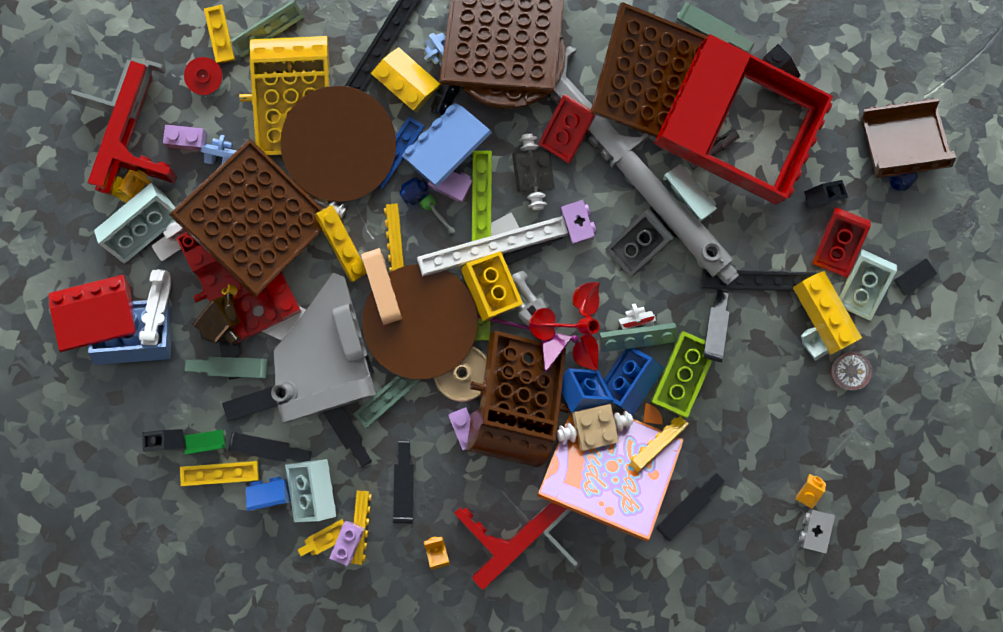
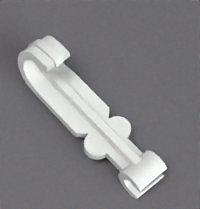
[139,269,171,345]

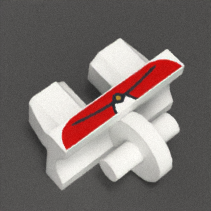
[618,304,656,330]

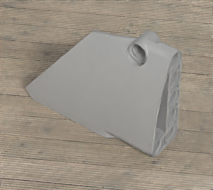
[271,273,376,423]

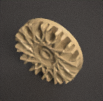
[434,346,487,402]

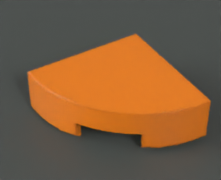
[643,403,663,425]

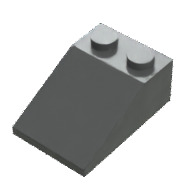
[605,208,677,277]

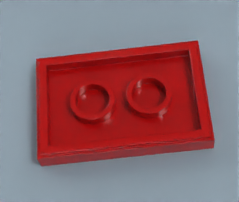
[538,94,596,164]

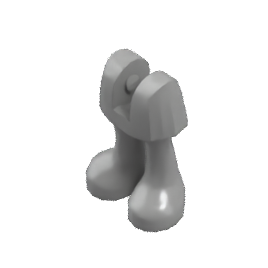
[512,271,547,326]

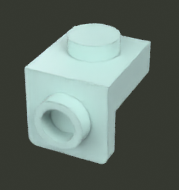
[801,327,829,361]

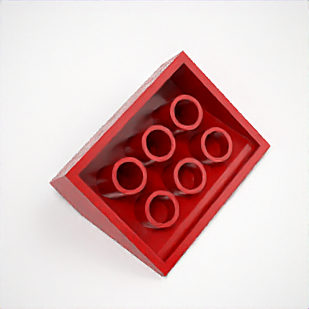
[49,274,136,352]

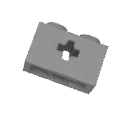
[798,509,835,553]

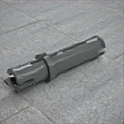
[686,128,740,170]

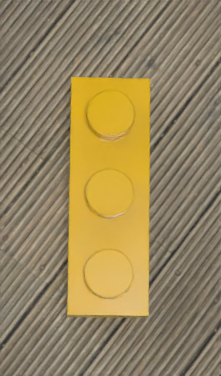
[204,5,236,64]

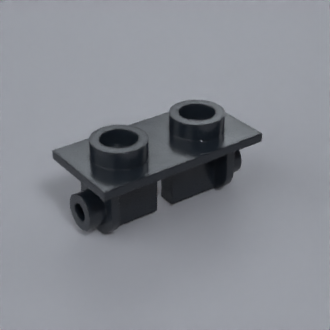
[431,84,460,115]

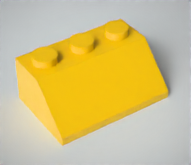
[371,47,441,113]
[461,251,523,322]

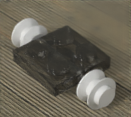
[512,134,555,211]

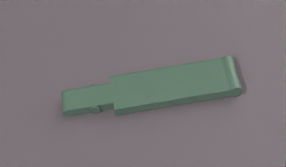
[677,2,754,53]
[185,357,267,378]

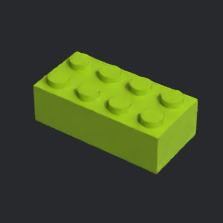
[650,331,712,418]

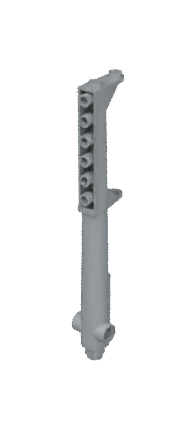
[550,46,739,285]

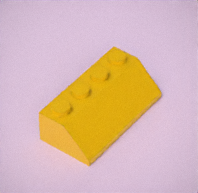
[793,271,862,355]

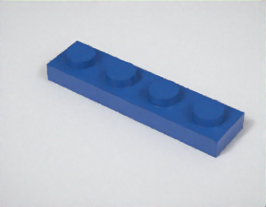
[378,116,425,190]

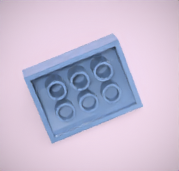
[402,103,492,187]
[88,299,172,365]

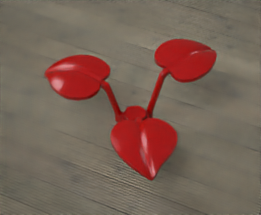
[529,282,600,370]

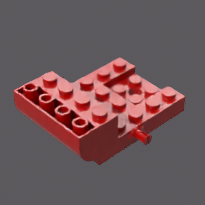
[177,233,302,346]

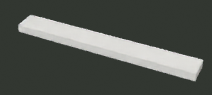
[417,216,569,277]

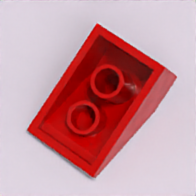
[812,207,871,278]

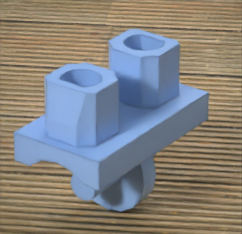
[424,33,446,67]
[201,135,237,165]

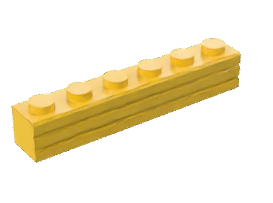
[384,203,404,272]
[630,416,689,473]
[351,490,372,565]

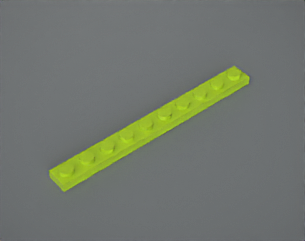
[472,151,492,341]

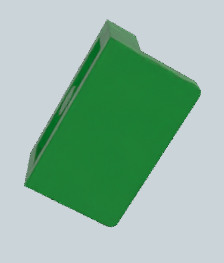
[184,429,226,455]

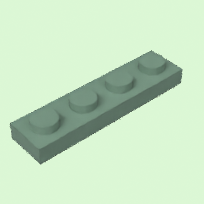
[230,0,305,58]
[599,323,677,352]
[353,375,421,429]

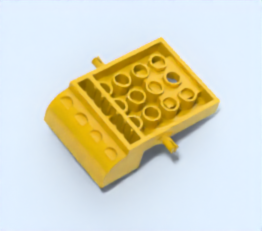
[239,36,330,155]

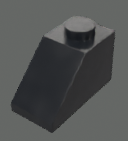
[762,44,801,78]
[804,180,849,209]
[142,429,185,451]

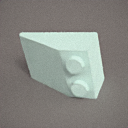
[839,249,897,321]

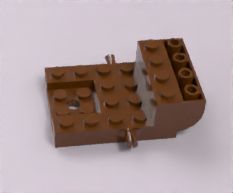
[466,330,569,467]

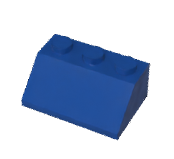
[604,348,664,416]

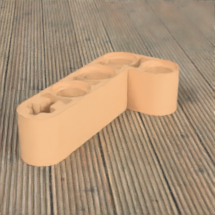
[361,248,402,325]

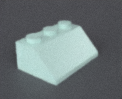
[661,164,717,222]
[285,459,336,522]

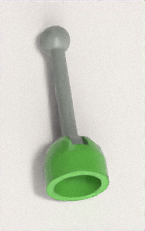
[419,194,455,235]

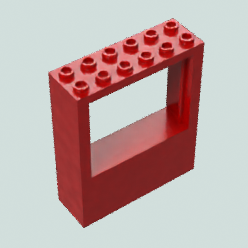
[654,34,833,205]

